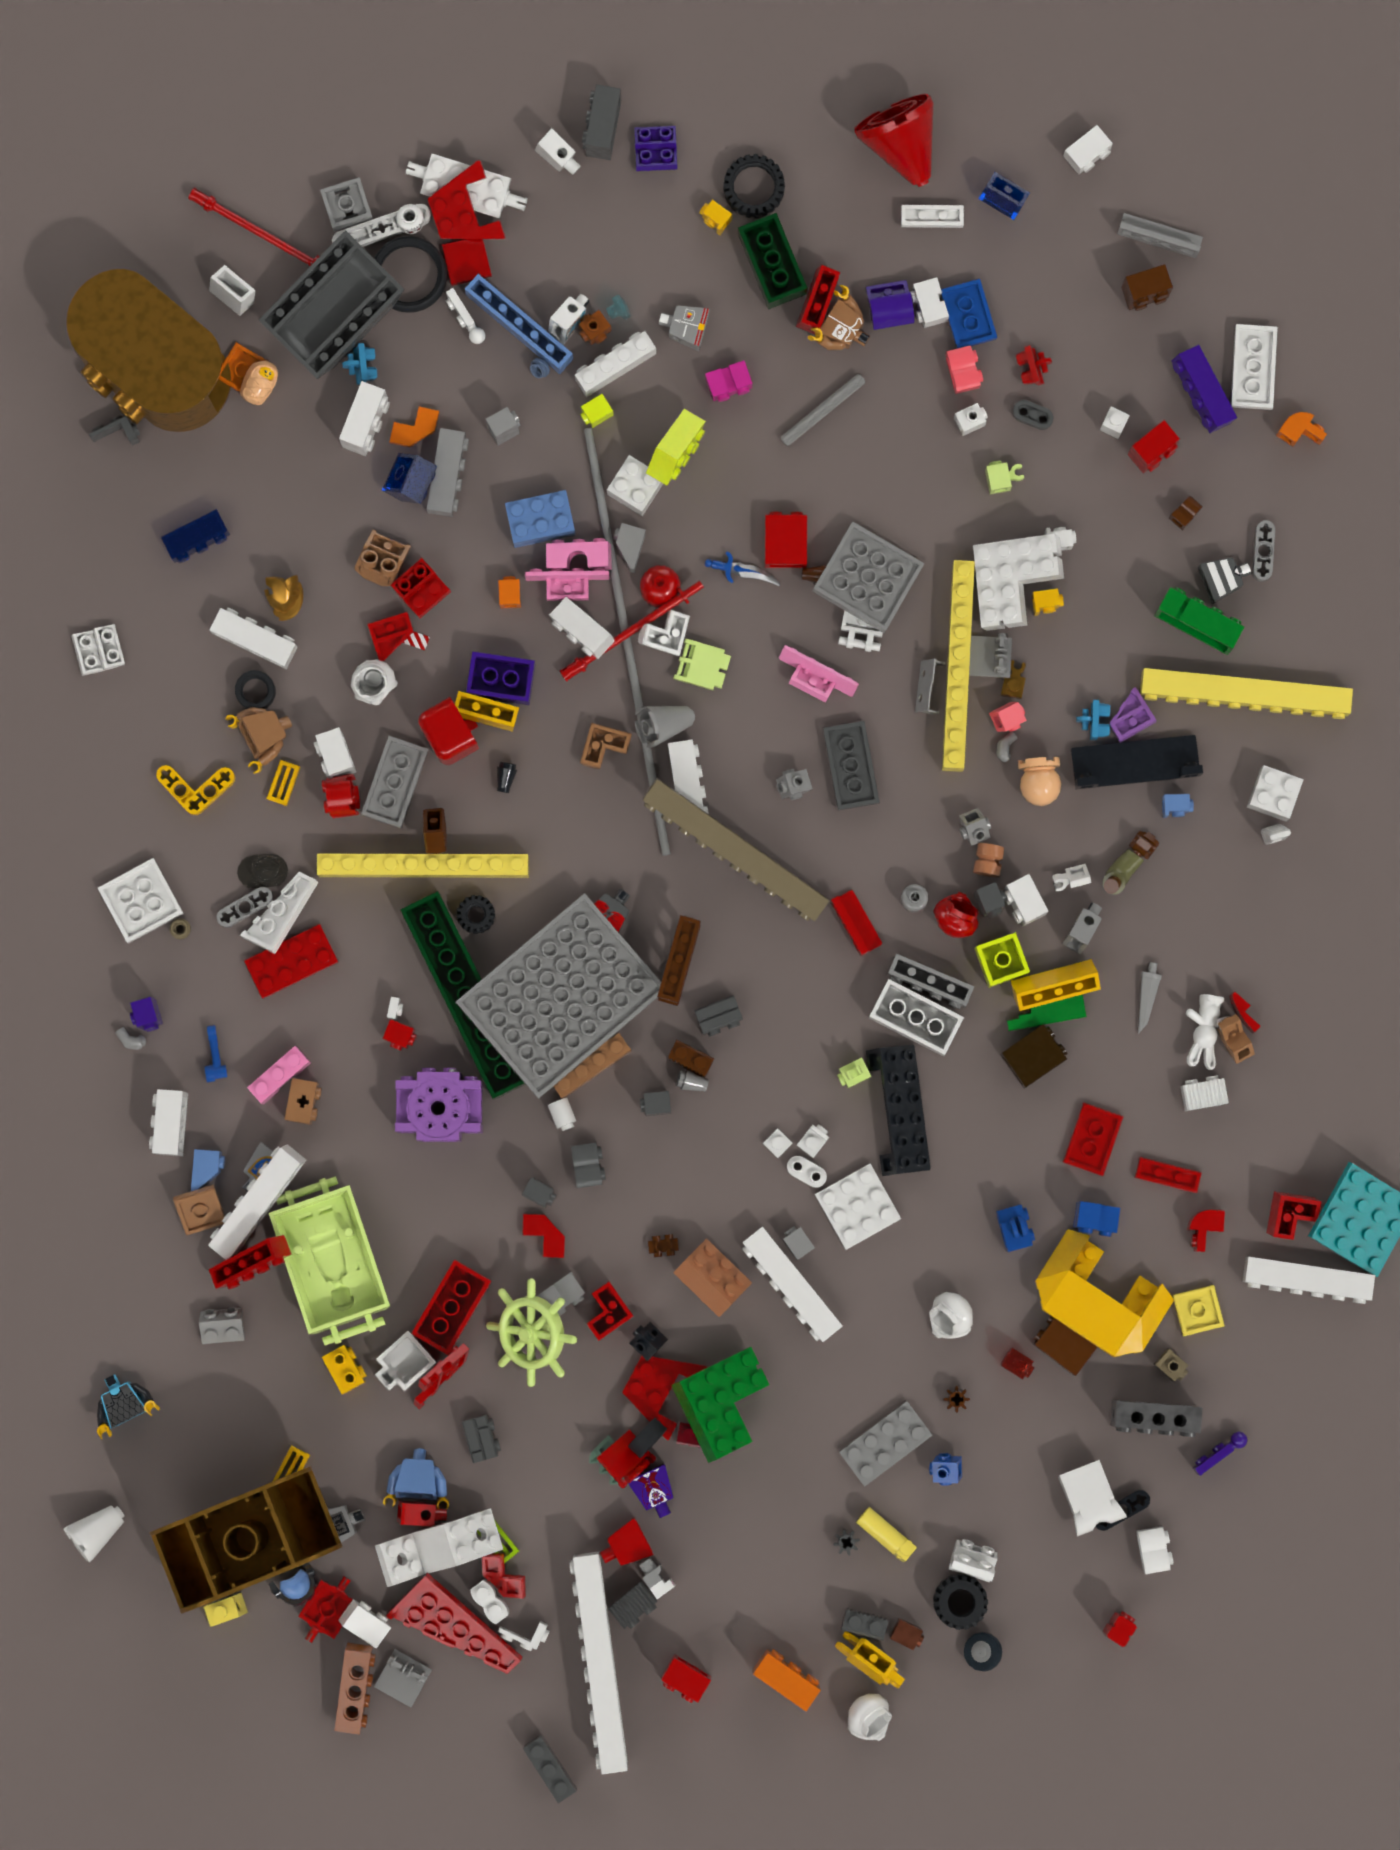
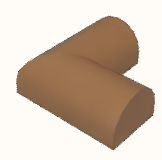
[580,723,632,769]

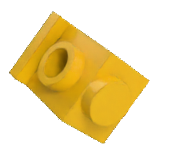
[699,199,732,236]
[1031,589,1064,616]

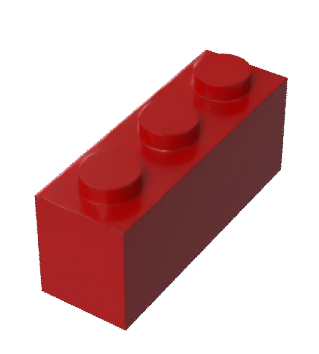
[796,265,841,335]

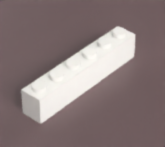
[208,1144,307,1260]
[742,1227,842,1342]
[1242,1257,1375,1304]

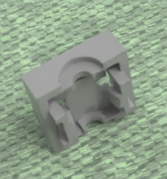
[320,177,373,232]

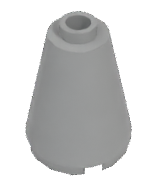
[635,706,695,748]

